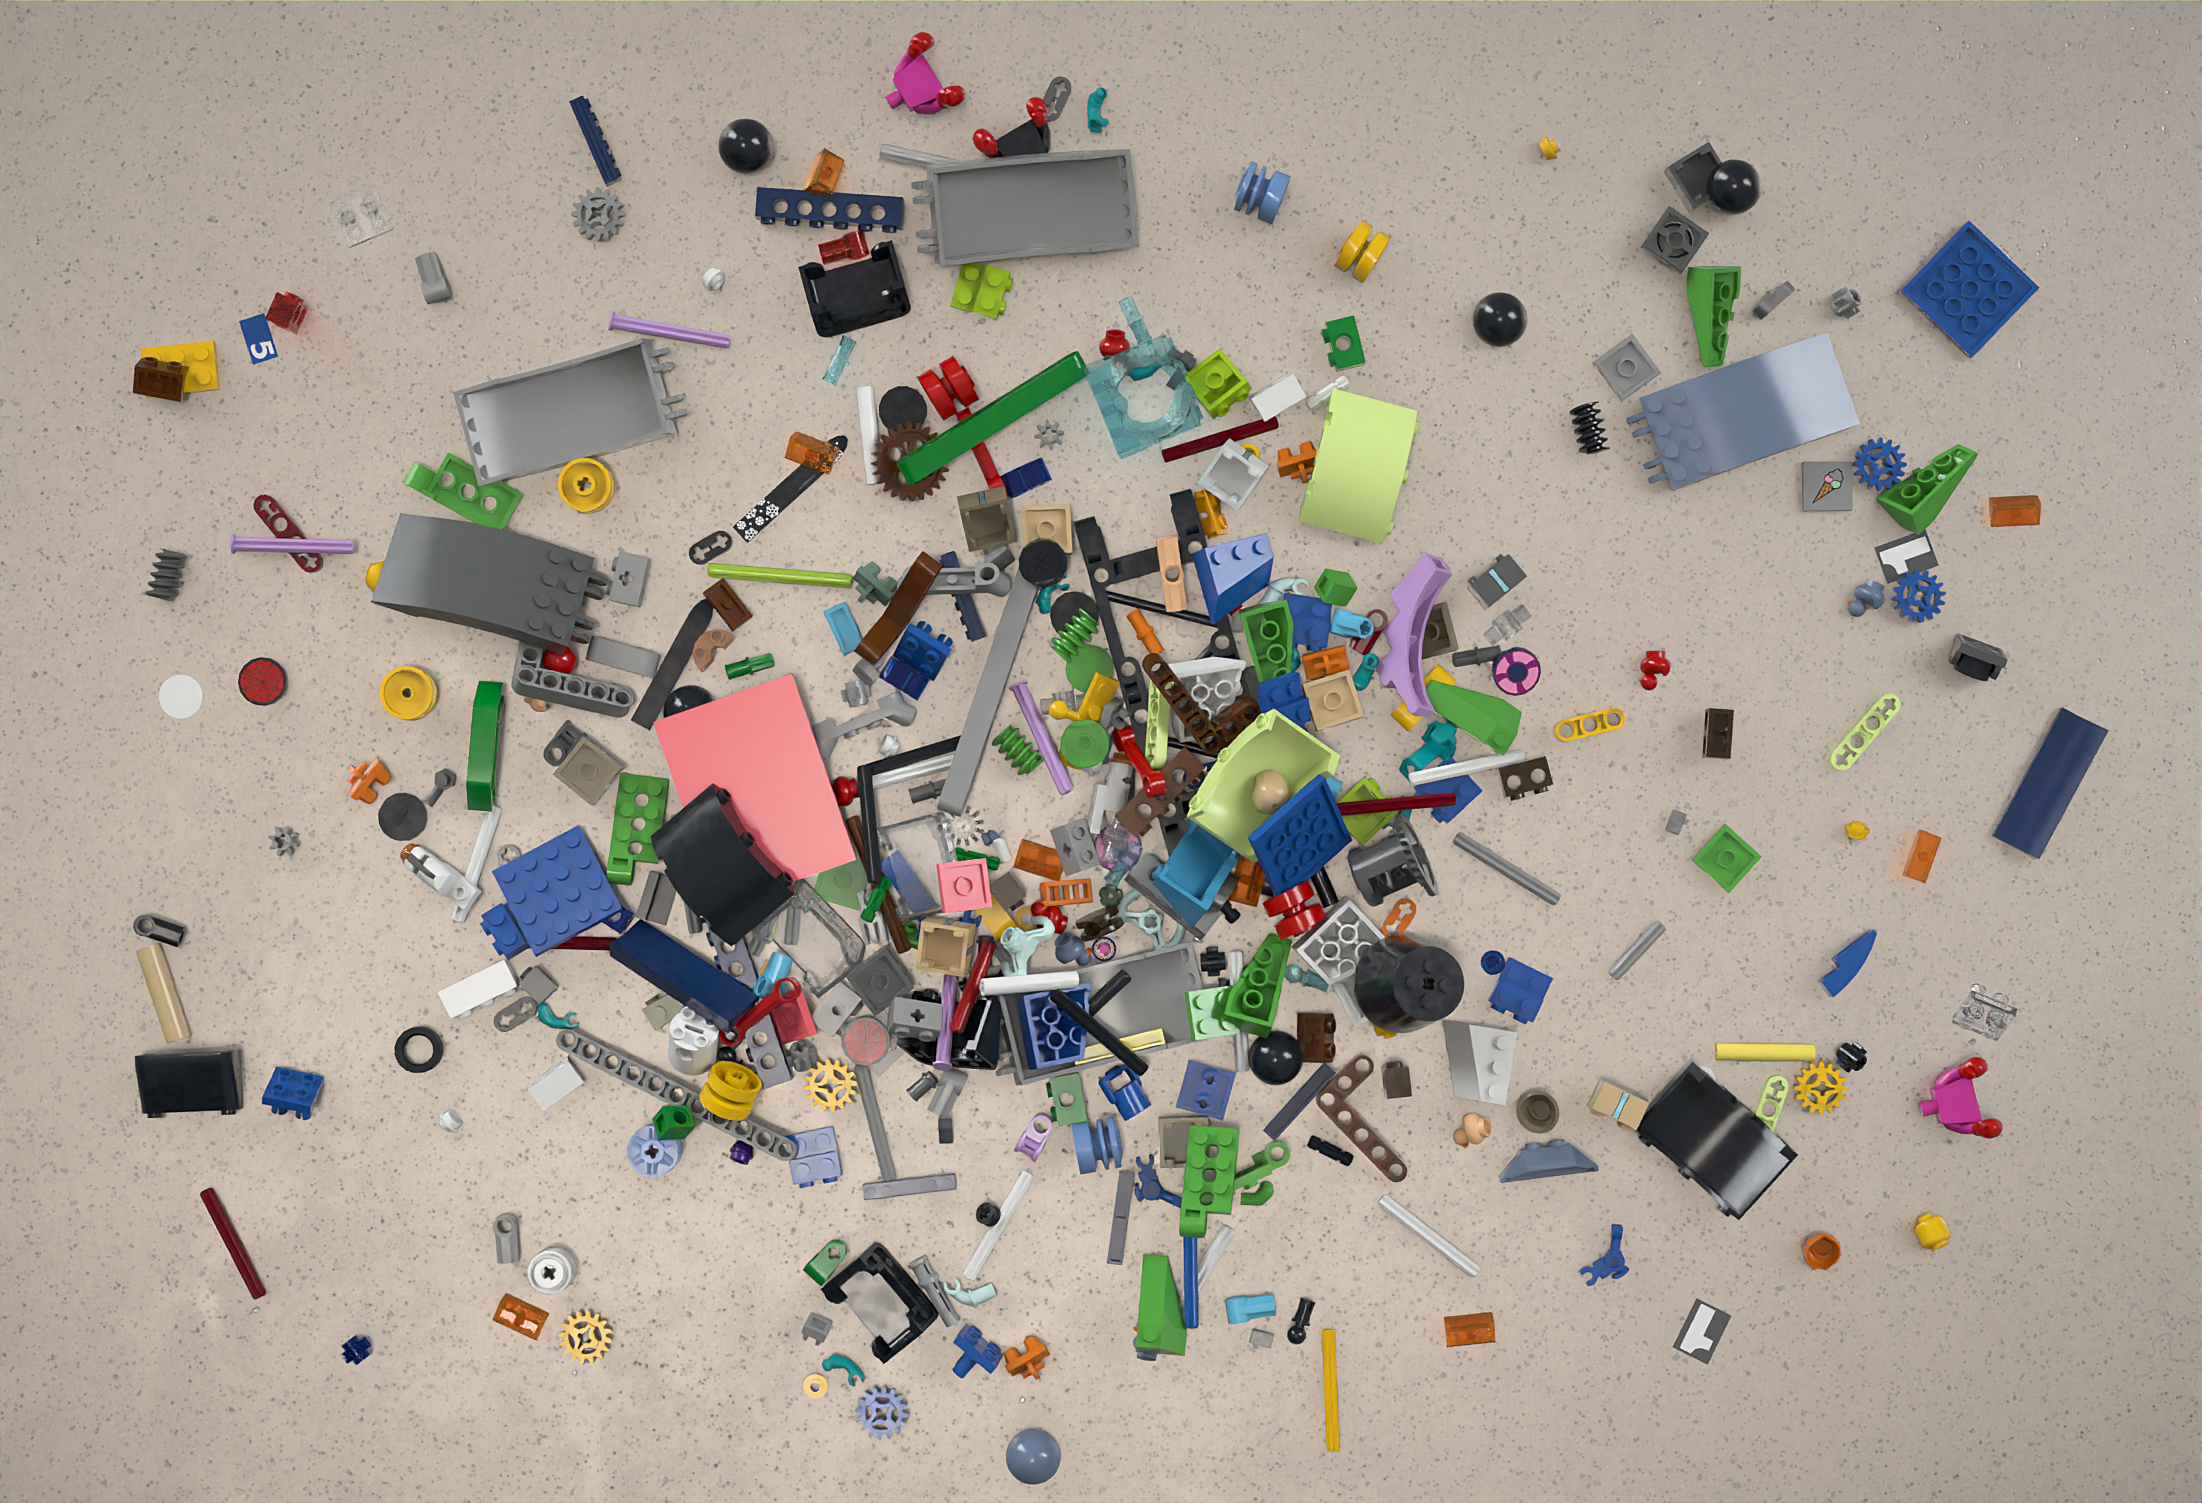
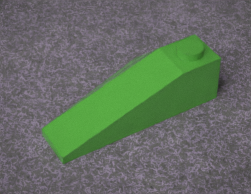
[1687,266,1741,367]
[1876,444,1978,535]
[1239,600,1293,684]
[1426,680,1522,756]
[1224,934,1292,1038]
[1136,1254,1187,1356]

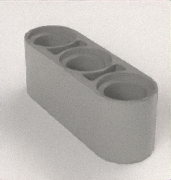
[585,636,660,678]

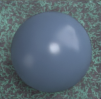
[1006,1429,1061,1485]

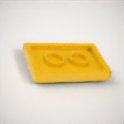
[140,341,220,398]

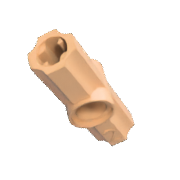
[1156,536,1187,612]

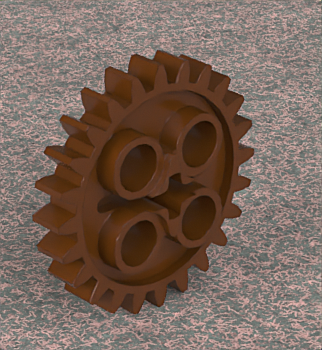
[870,422,949,502]

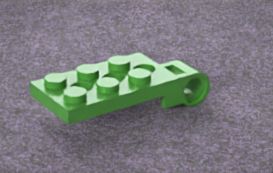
[402,453,524,530]
[606,773,669,886]
[1179,1125,1240,1238]
[1200,1140,1290,1206]

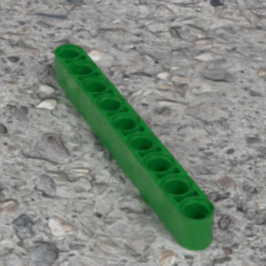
[896,351,1090,485]

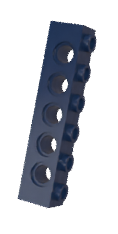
[755,187,904,233]

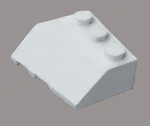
[1168,657,1246,743]
[1292,896,1385,986]
[1442,1019,1517,1105]

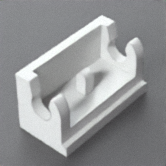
[1248,372,1307,422]
[1332,973,1368,1027]
[528,1057,584,1111]

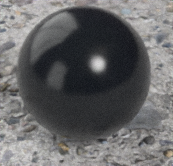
[718,119,773,174]
[1706,159,1762,215]
[1473,292,1527,347]
[663,685,715,718]
[1248,1030,1303,1086]

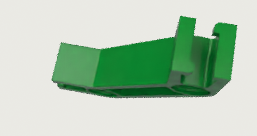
[466,681,504,812]

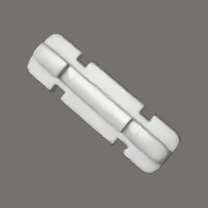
[1306,376,1350,411]

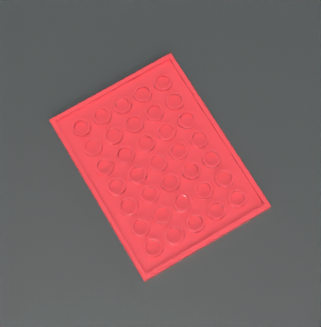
[653,674,857,882]

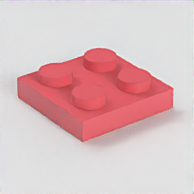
[936,858,992,914]
[770,988,817,1046]

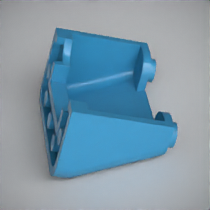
[1151,819,1241,927]

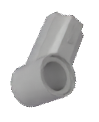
[415,252,451,304]
[927,1068,968,1118]
[493,1213,519,1264]

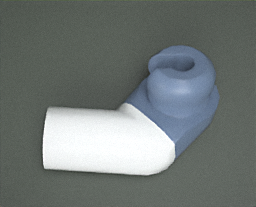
[981,830,1012,862]

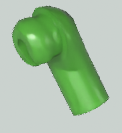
[903,921,919,950]
[1240,1181,1274,1206]

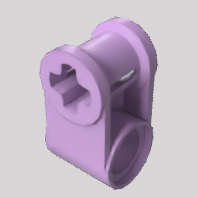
[1014,1113,1053,1162]

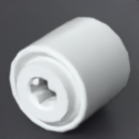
[528,1248,576,1295]

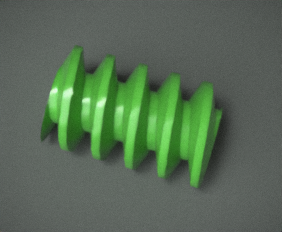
[1050,608,1100,664]
[992,724,1044,776]

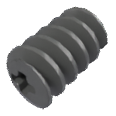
[145,548,187,602]

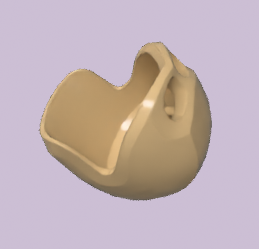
[1252,770,1289,815]

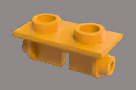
[1194,488,1228,539]

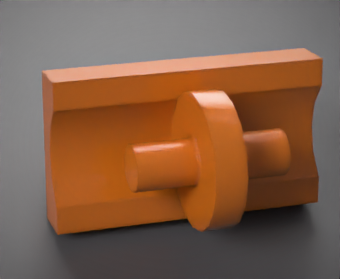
[1277,441,1317,484]
[1301,645,1350,680]
[347,758,391,804]
[1003,1336,1050,1380]

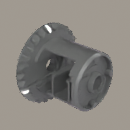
[1347,813,1438,907]

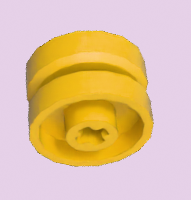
[1334,220,1391,283]
[557,458,615,514]
[379,666,438,721]
[699,1061,762,1121]

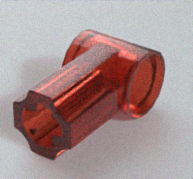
[818,230,870,265]

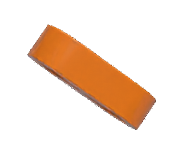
[1381,898,1417,937]

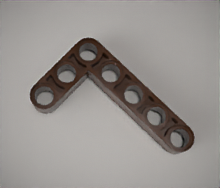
[854,551,943,666]
[1142,653,1261,754]
[1315,1054,1407,1182]

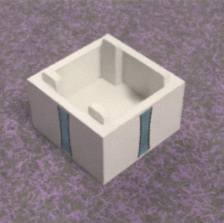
[1198,438,1269,511]

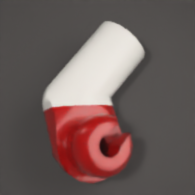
[1229,604,1244,633]

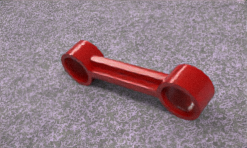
[956,407,1009,496]
[1113,725,1166,798]
[718,977,801,1046]

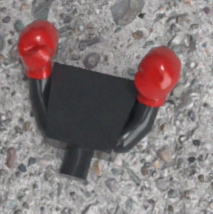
[972,97,1051,158]

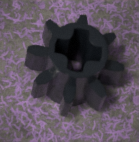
[1200,947,1226,977]
[1836,1041,1867,1073]

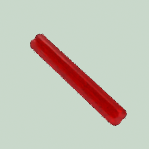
[950,941,996,1034]

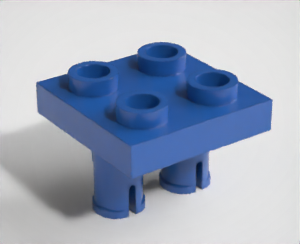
[893,621,953,681]
[1176,1060,1236,1121]
[262,1067,324,1120]
[952,1323,1003,1379]

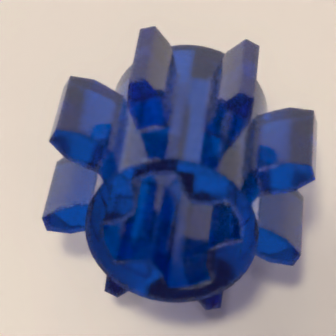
[341,1335,372,1365]

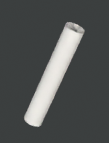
[856,386,883,485]
[980,971,1079,996]

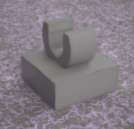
[983,544,1015,571]
[852,658,883,686]
[1099,697,1130,730]
[801,1312,833,1346]

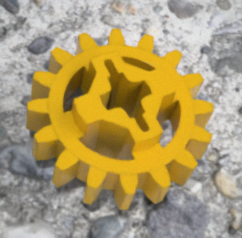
[804,1059,858,1112]
[1793,1061,1848,1115]
[558,1310,613,1364]

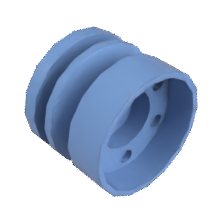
[1234,162,1291,224]
[1071,1117,1123,1175]
[627,1124,682,1177]

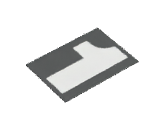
[1874,529,1939,584]
[1673,1298,1732,1365]

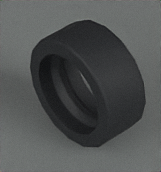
[394,1027,443,1073]

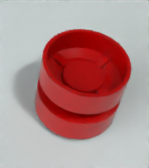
[917,356,979,421]
[1262,880,1326,940]

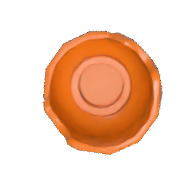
[1804,1233,1841,1270]

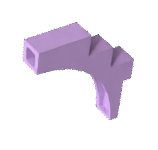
[1375,553,1452,718]

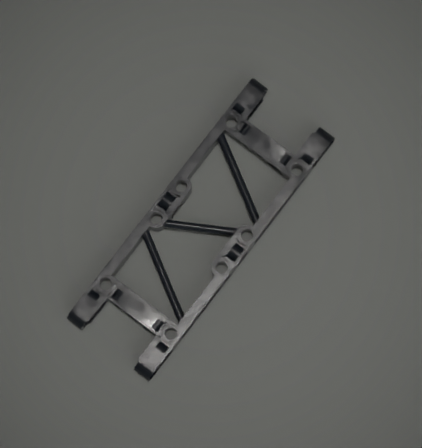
[1073,489,1253,857]

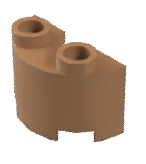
[692,629,737,672]

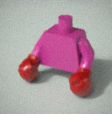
[885,32,965,114]
[1919,1057,2003,1139]

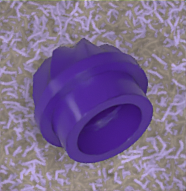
[729,1140,753,1165]

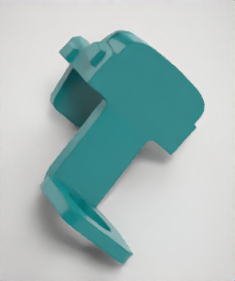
[1399,721,1457,782]

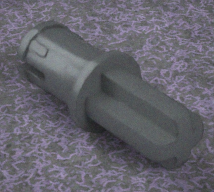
[1452,645,1501,667]
[908,779,946,804]

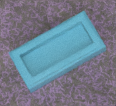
[823,601,863,656]

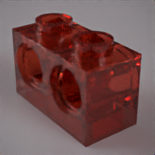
[265,291,308,335]

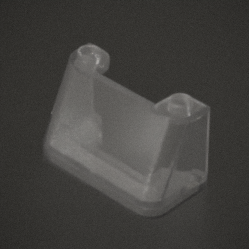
[878,811,958,923]
[751,879,866,999]

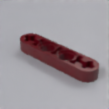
[253,494,323,574]

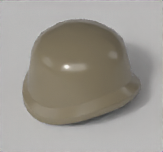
[1516,1091,1559,1134]

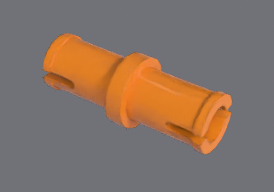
[1126,608,1165,654]

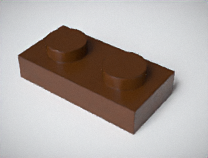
[703,578,753,632]

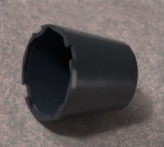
[1354,935,1464,1033]

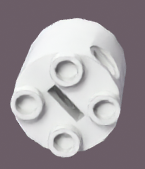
[668,1007,719,1076]

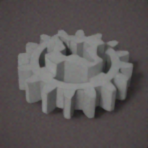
[571,187,625,241]

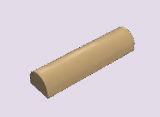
[136,943,192,1044]

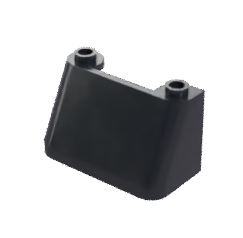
[798,240,911,338]
[896,989,1001,1070]
[135,1050,243,1118]
[820,1243,938,1364]

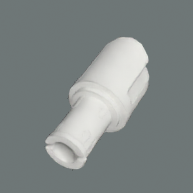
[857,890,889,946]

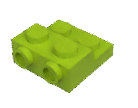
[950,262,1014,321]
[1181,348,1252,419]
[1337,777,1398,846]

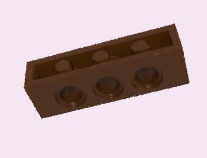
[1114,747,1205,837]

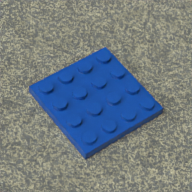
[1900,221,2040,359]
[1248,774,1352,897]
[492,825,624,957]

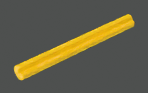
[1322,1329,1340,1451]

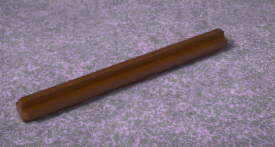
[846,815,911,954]

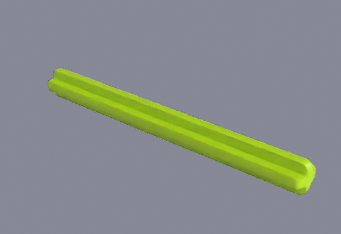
[707,563,853,589]

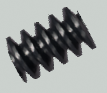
[1570,401,1610,455]

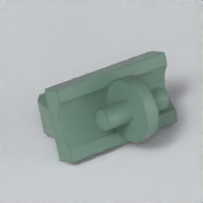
[853,561,898,607]

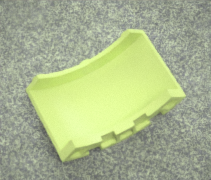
[1298,388,1420,544]
[1187,709,1340,863]

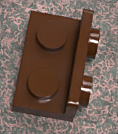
[133,357,189,402]
[1297,1013,1336,1063]

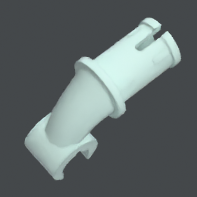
[1258,578,1309,604]
[944,1278,997,1308]

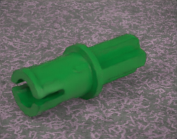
[725,653,775,680]

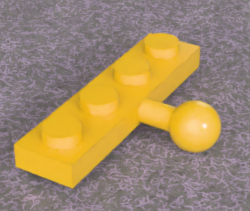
[1049,672,1120,770]

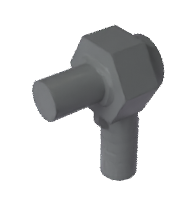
[1166,346,1197,390]
[424,768,456,807]

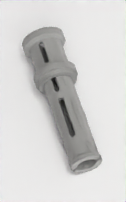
[907,1255,960,1328]

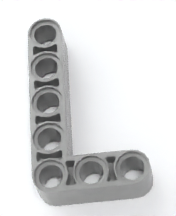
[511,641,633,718]

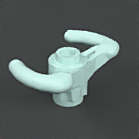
[1115,889,1186,950]
[1001,916,1055,977]

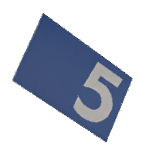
[239,313,278,365]

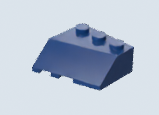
[1192,533,1274,624]
[1015,982,1092,1070]

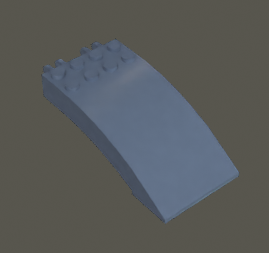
[1627,333,1860,491]

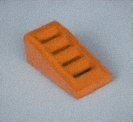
[1040,878,1093,907]

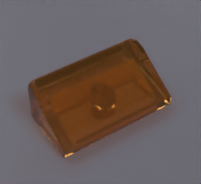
[804,148,844,197]
[785,432,840,475]
[1989,495,2041,527]
[1902,829,1941,884]
[1013,839,1063,881]
[1228,855,1265,907]
[493,1293,549,1341]
[1444,1312,1496,1347]

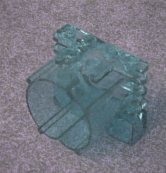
[1082,334,1203,459]

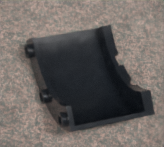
[650,783,795,947]
[1637,1062,1798,1220]

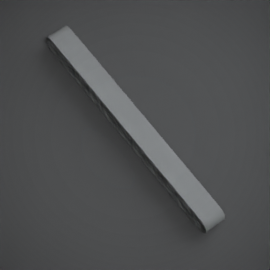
[937,567,1040,817]
[556,1029,799,1161]

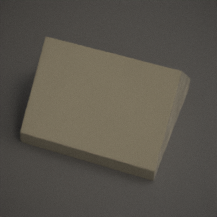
[1422,602,1459,660]

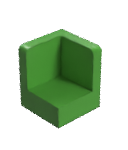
[1314,568,1358,606]

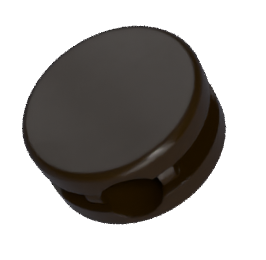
[1075,905,1124,942]

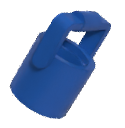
[1098,1064,1151,1121]

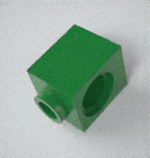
[652,1105,695,1140]

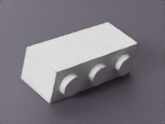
[438,959,520,1020]

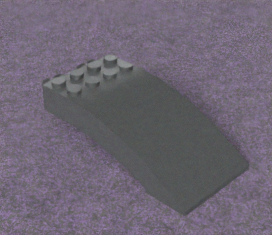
[371,513,608,655]

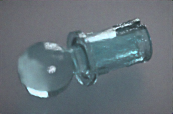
[1284,964,1329,992]

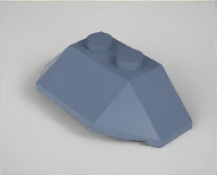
[1499,1140,1599,1183]

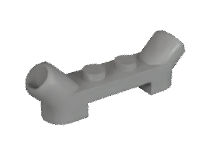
[897,563,1011,597]
[811,691,917,760]

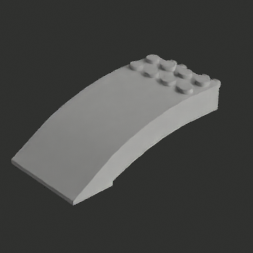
[911,149,1138,266]
[453,338,687,487]
[995,942,1205,1086]

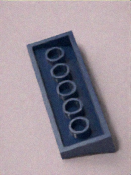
[1991,707,2109,859]
[610,919,758,1034]

